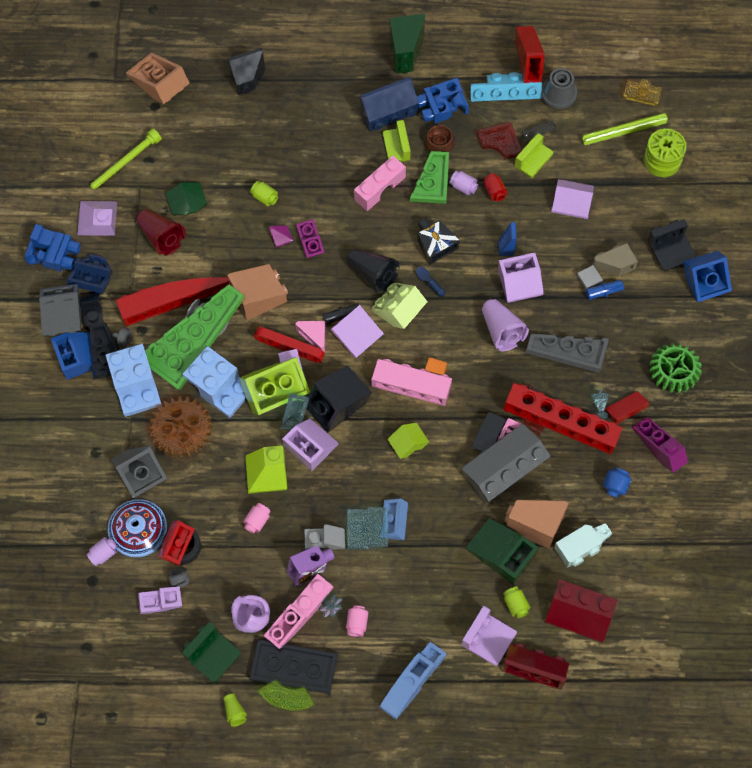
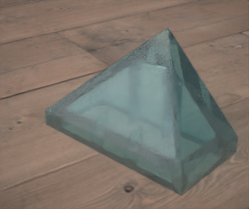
[280,393,309,431]

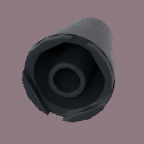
[347,249,400,294]

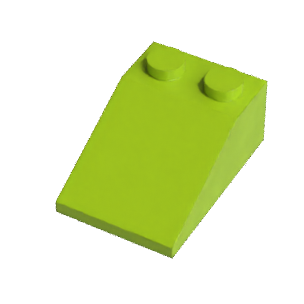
[239,357,310,415]

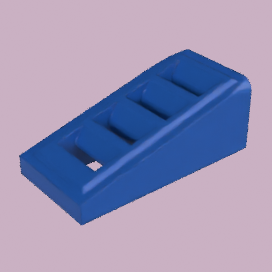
[498,222,517,256]

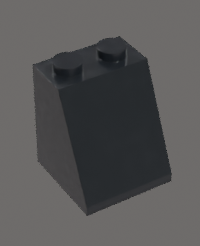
[303,365,372,433]

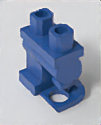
[417,78,469,124]
[24,224,81,272]

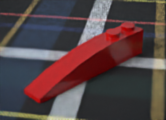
[116,278,229,326]

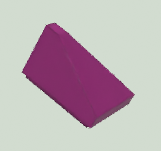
[269,225,293,248]

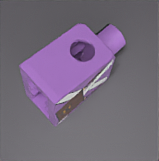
[287,546,334,587]

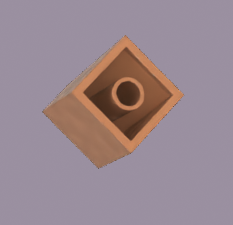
[227,264,288,321]
[504,500,569,549]

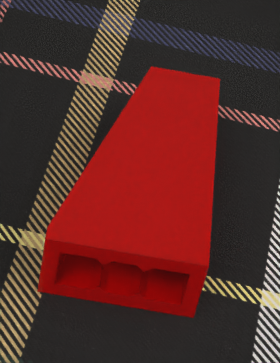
[515,26,545,83]

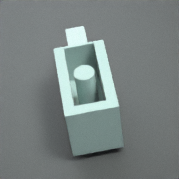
[554,524,612,568]

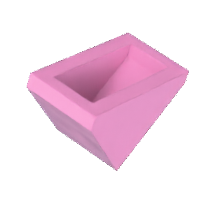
[295,321,325,352]

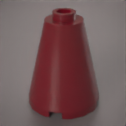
[137,209,186,256]

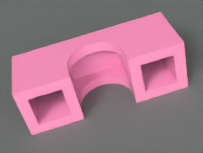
[354,156,406,211]

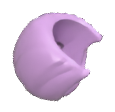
[231,595,270,633]

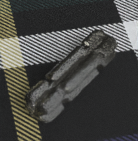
[521,120,556,141]

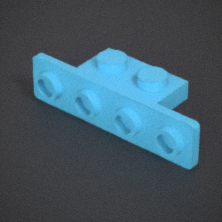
[471,72,542,101]

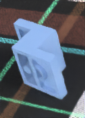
[106,344,162,417]
[183,346,247,418]

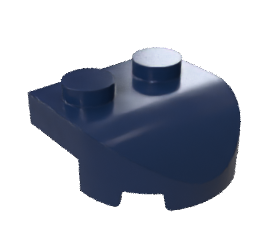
[67,255,111,294]

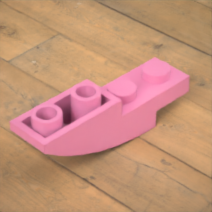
[264,574,334,649]

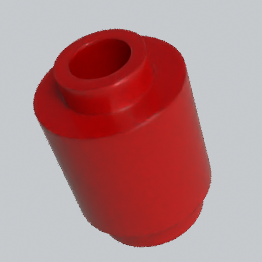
[484,174,508,202]

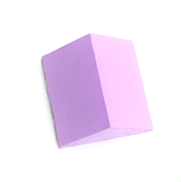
[552,179,594,219]

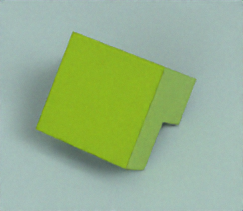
[388,423,429,459]

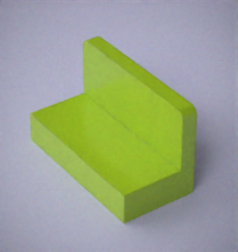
[383,120,410,162]
[515,133,553,178]

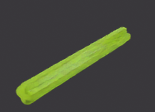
[582,113,668,145]

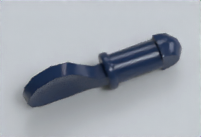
[416,267,445,297]

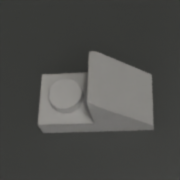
[305,524,345,550]

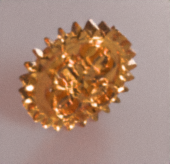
[149,396,213,458]

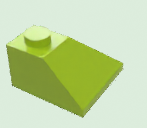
[246,446,287,494]

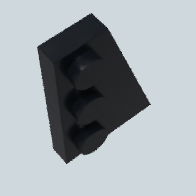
[87,322,120,380]

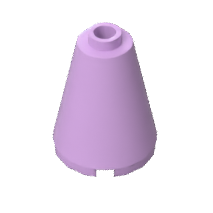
[482,299,529,352]

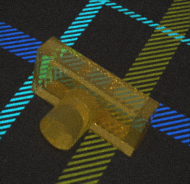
[623,79,662,106]

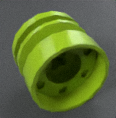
[644,128,686,177]

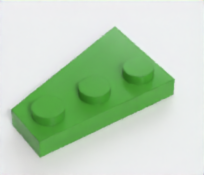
[410,151,449,204]

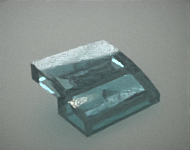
[347,507,388,549]

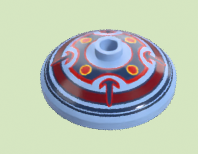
[108,499,167,557]

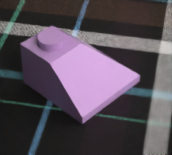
[78,201,117,236]

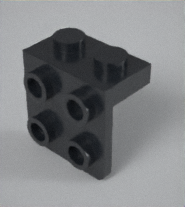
[648,219,696,271]

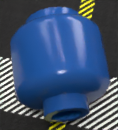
[602,467,632,498]

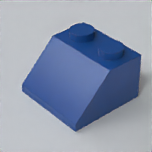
[683,251,732,302]

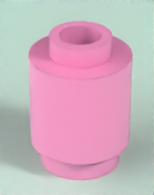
[243,503,271,534]
[346,606,368,637]

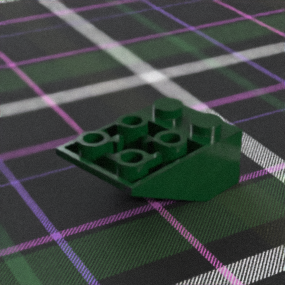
[465,518,539,584]

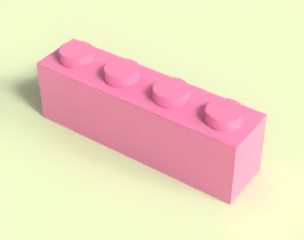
[372,359,452,406]

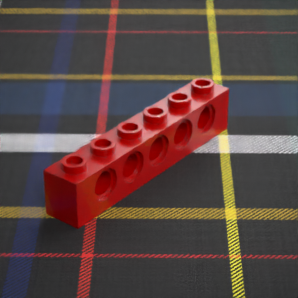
[503,383,622,455]

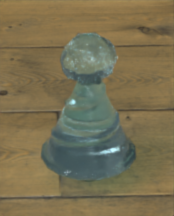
[591,389,610,420]

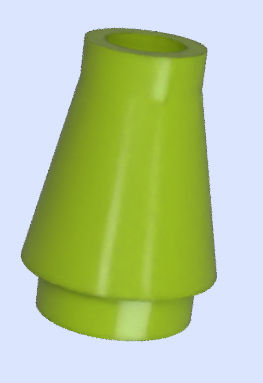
[223,694,247,727]

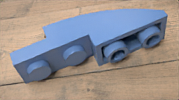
[380,642,447,720]

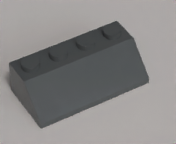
[461,423,550,502]

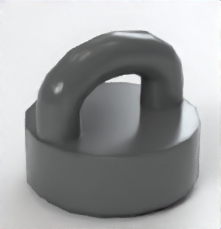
[112,327,132,347]
[167,567,190,588]

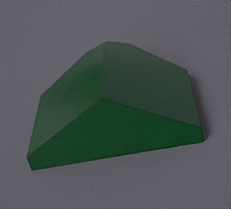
[165,183,207,216]

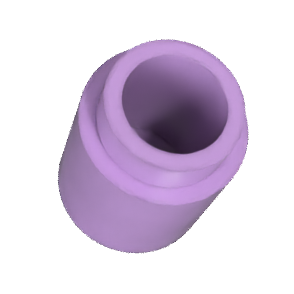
[450,171,478,195]
[87,537,117,566]

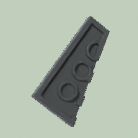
[526,334,609,373]

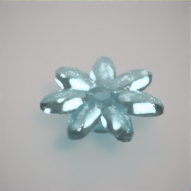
[320,594,343,618]

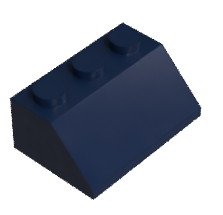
[360,77,419,132]

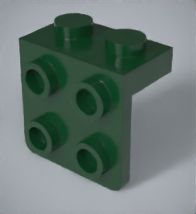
[182,622,240,683]

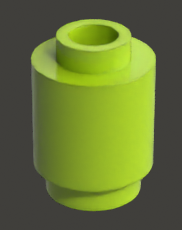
[250,181,278,207]
[503,586,530,618]

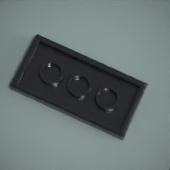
[249,639,338,695]

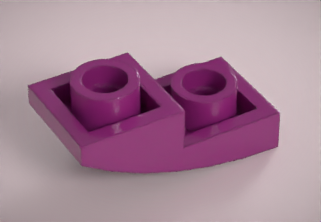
[296,219,325,258]

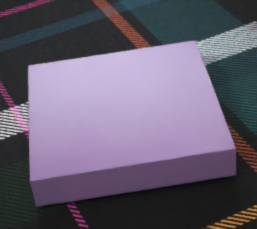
[331,305,384,358]

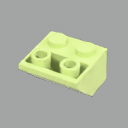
[371,283,427,329]

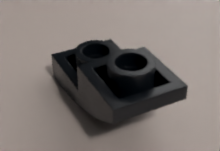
[472,412,507,452]

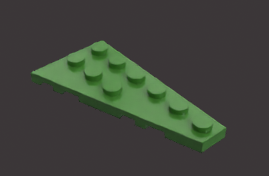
[145,285,246,390]

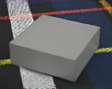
[577,265,603,290]

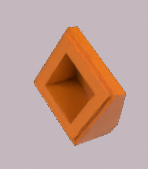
[425,358,447,375]

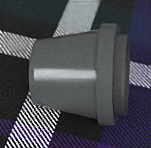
[542,68,577,109]

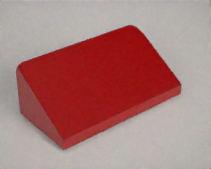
[605,391,649,424]
[157,520,195,565]

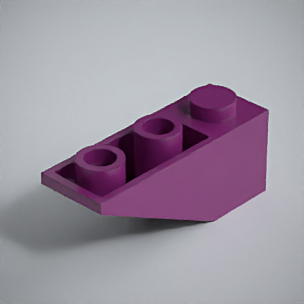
[633,417,688,473]

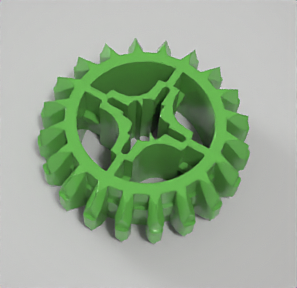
[649,342,702,393]

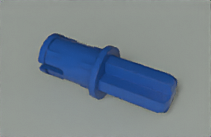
[586,280,624,300]

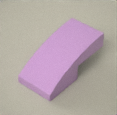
[138,586,182,614]

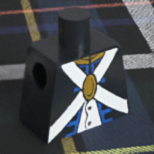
[417,218,460,265]

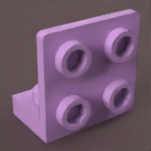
[462,606,517,666]

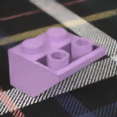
[497,253,544,303]
[282,419,339,471]

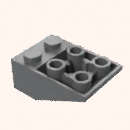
[39,284,82,336]

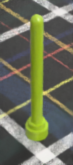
[90,128,162,189]

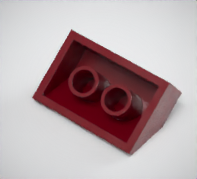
[545,579,618,643]
[502,643,569,690]

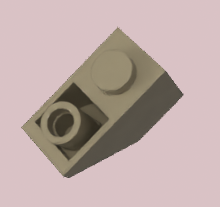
[592,243,638,277]

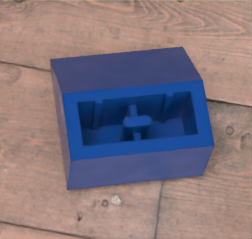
[51,332,92,380]

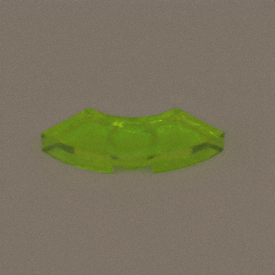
[258,679,315,711]

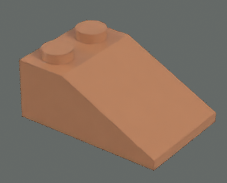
[126,53,189,104]

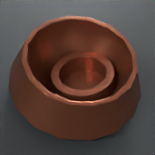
[424,125,456,152]

